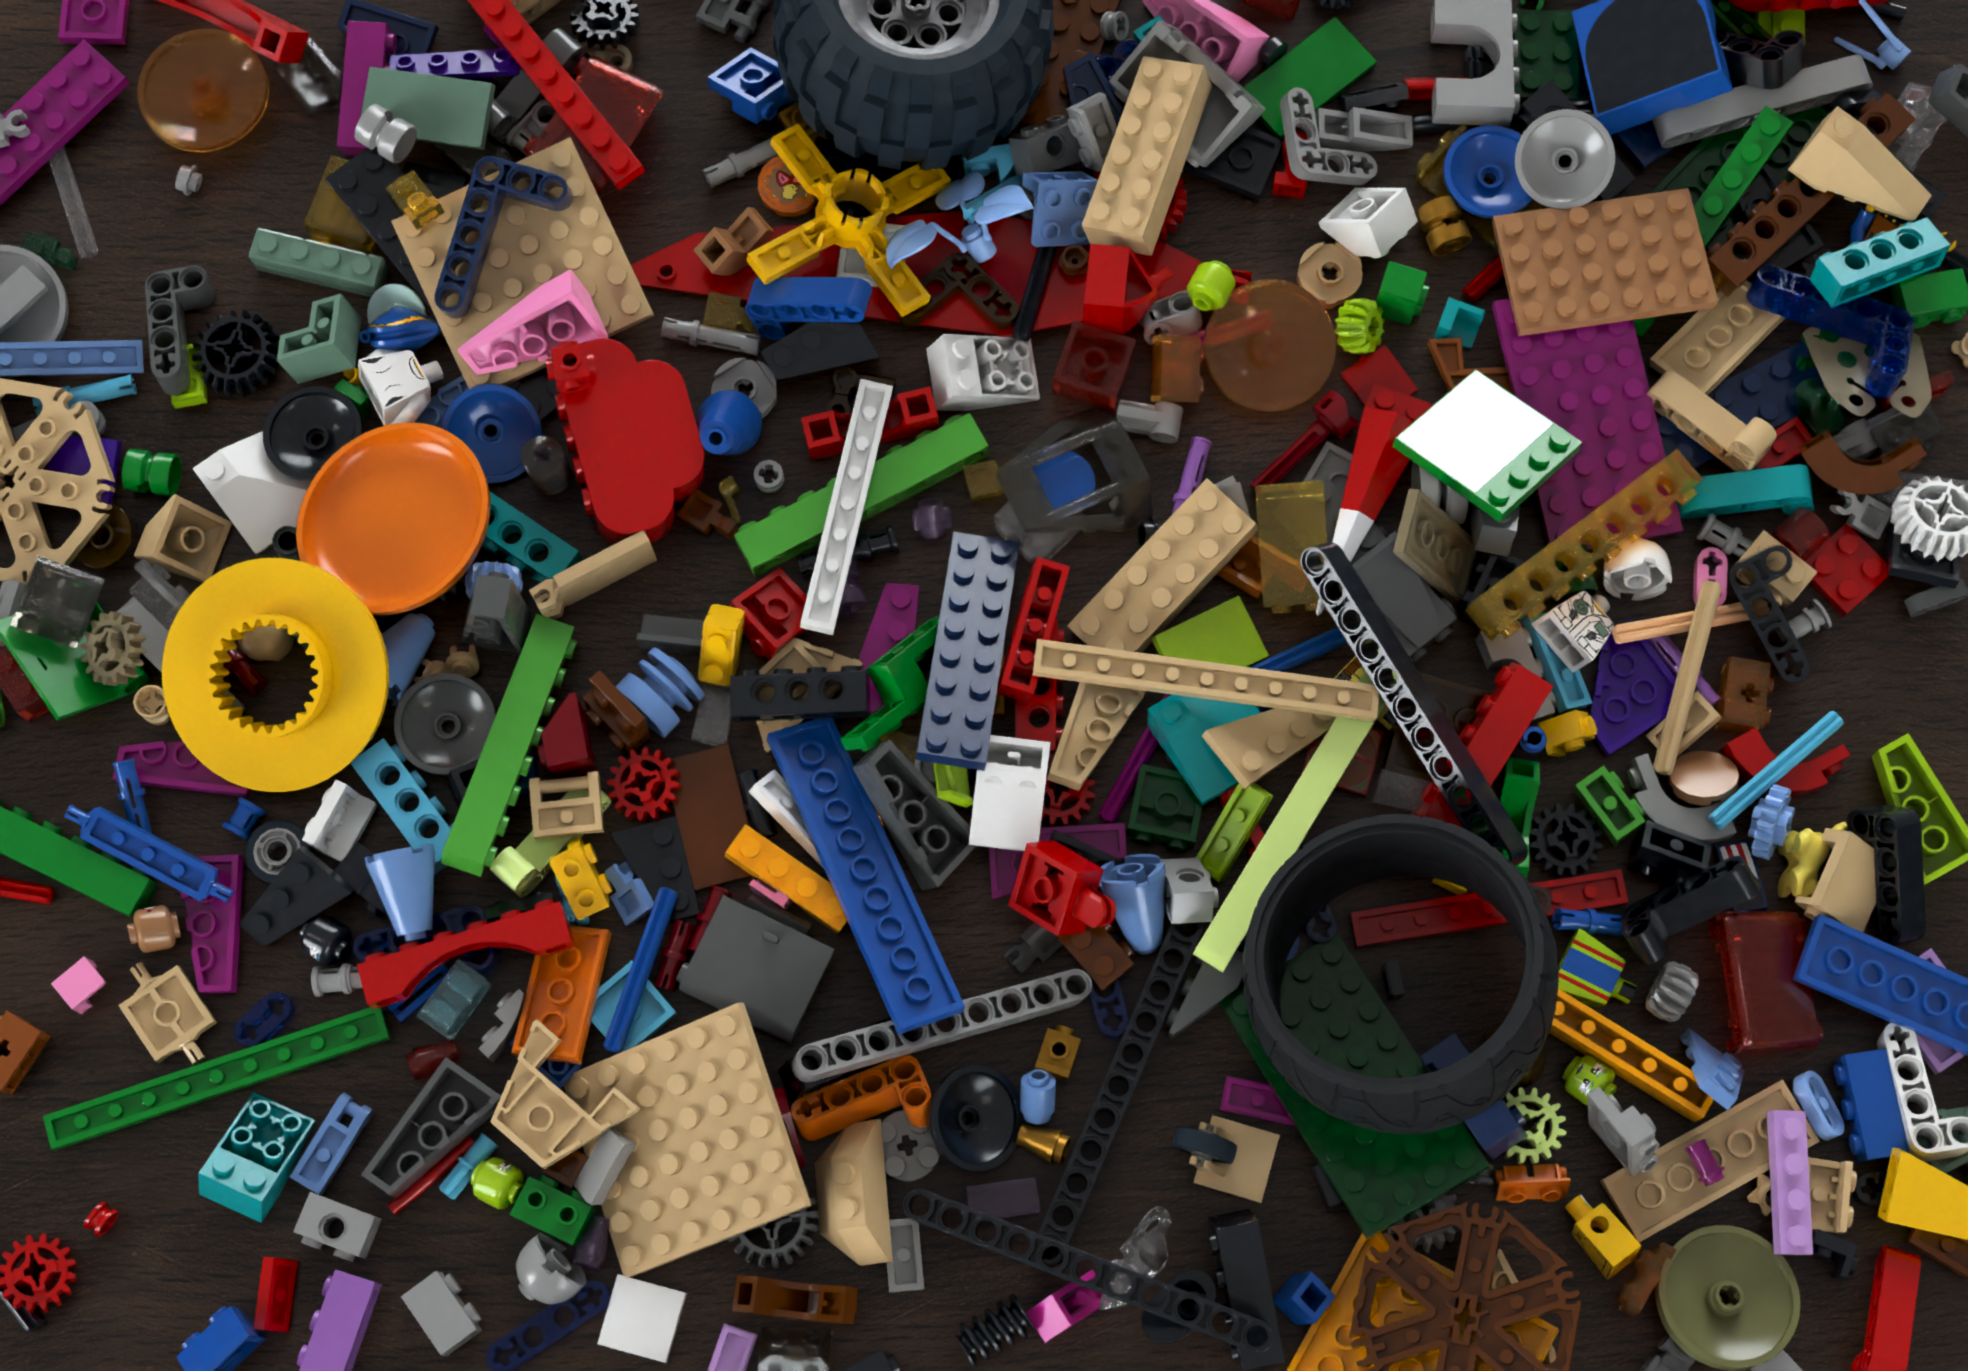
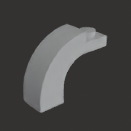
[1627,753,1737,844]

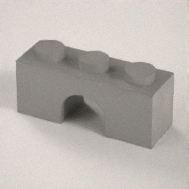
[1475,619,1557,727]

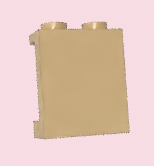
[1795,828,1876,932]

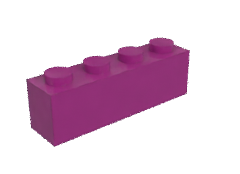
[337,20,397,156]

